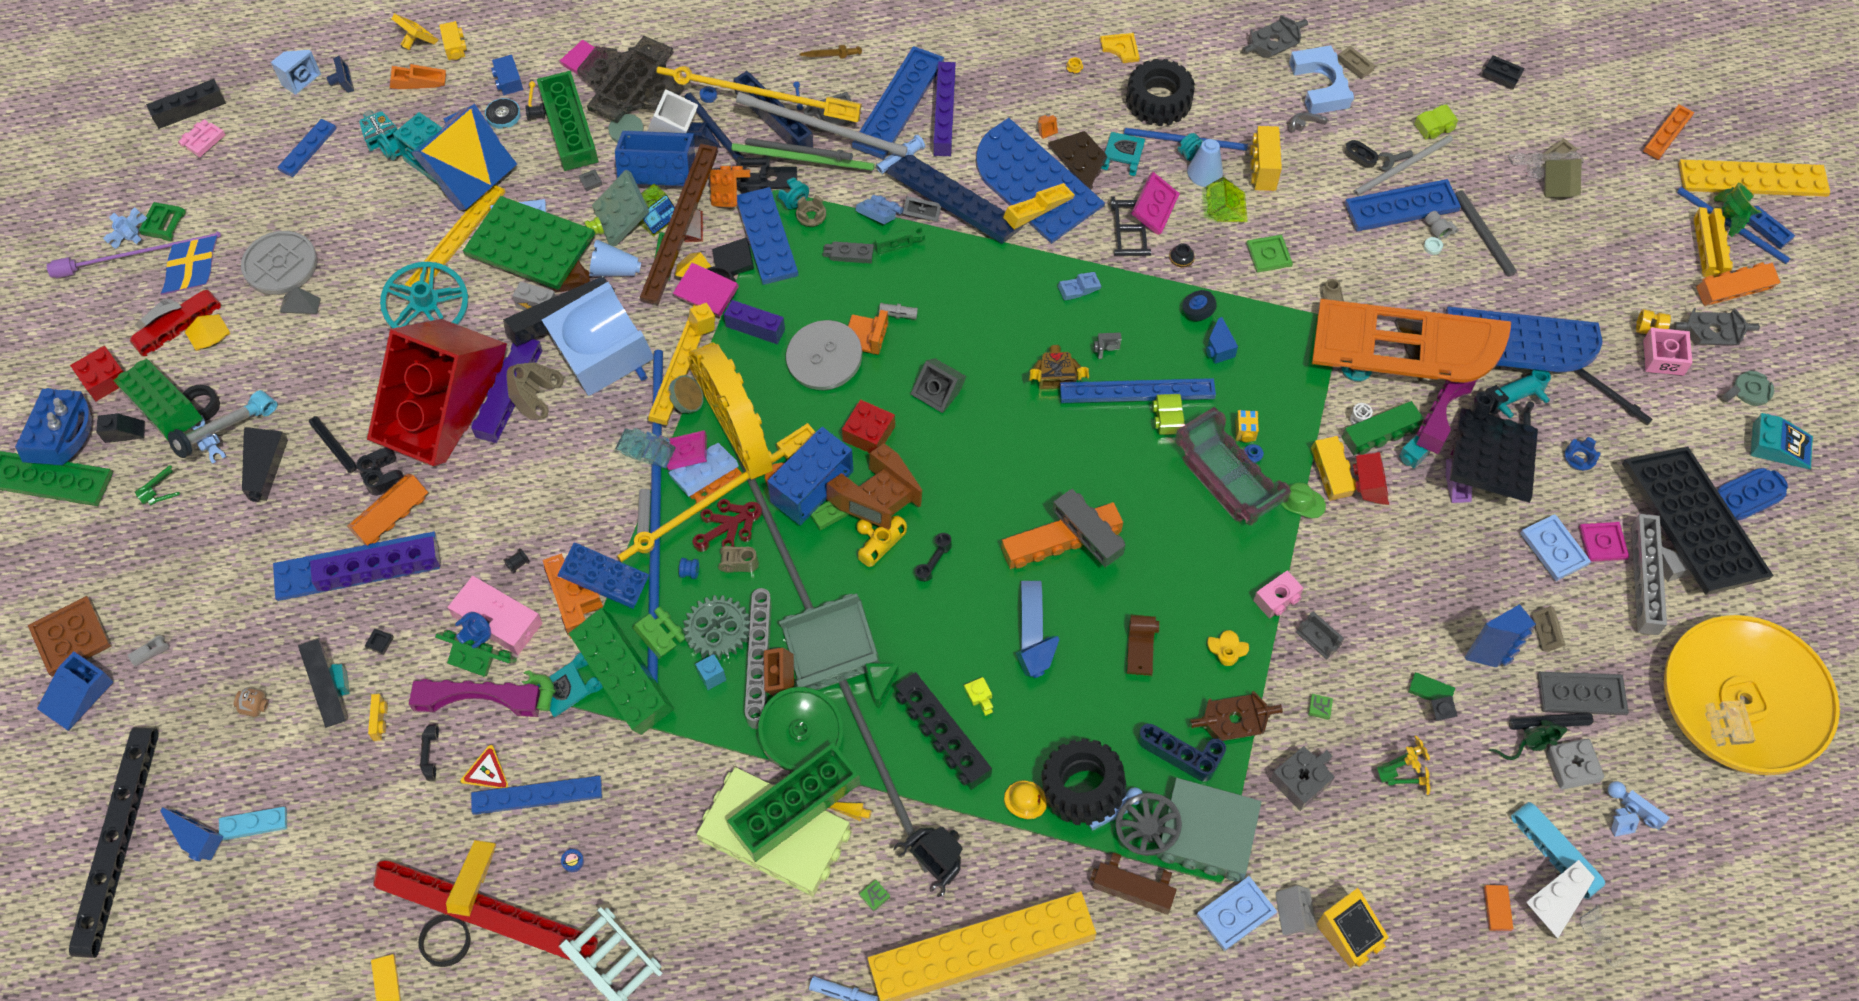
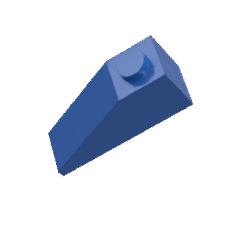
[160,807,224,862]

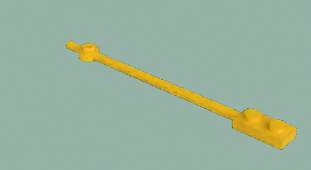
[657,66,862,122]
[617,423,816,562]

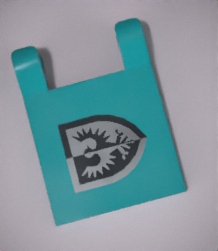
[1101,132,1145,176]
[538,653,603,717]

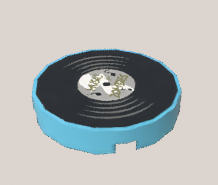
[485,98,521,129]

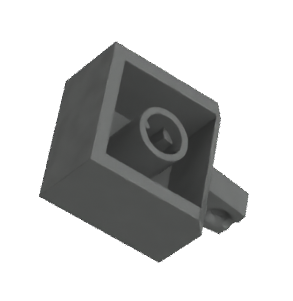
[1270,746,1335,811]

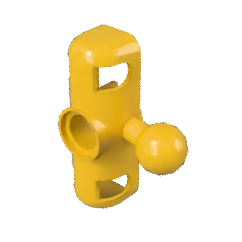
[857,516,907,567]

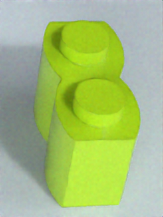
[1414,104,1458,140]
[1152,394,1184,435]

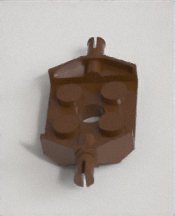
[1190,691,1283,741]

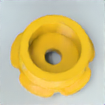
[1066,57,1083,73]

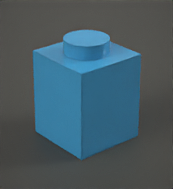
[695,654,726,690]

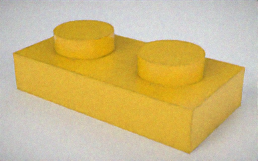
[368,694,388,741]

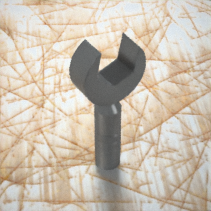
[1377,150,1413,171]

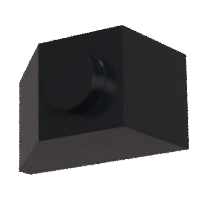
[96,413,145,443]

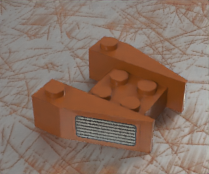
[827,443,922,530]

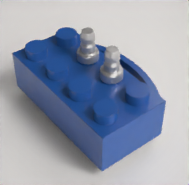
[15,388,92,465]

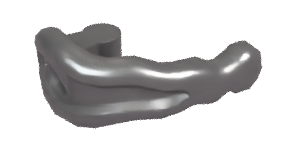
[1289,113,1328,133]

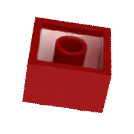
[1353,452,1389,505]

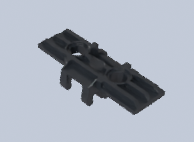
[712,156,797,194]

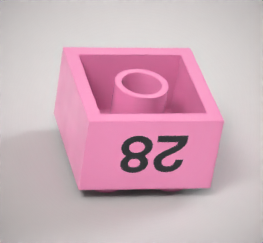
[1643,328,1692,376]

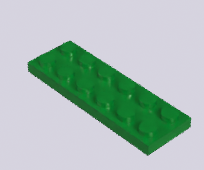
[0,451,113,507]

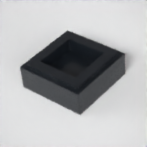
[365,628,394,655]

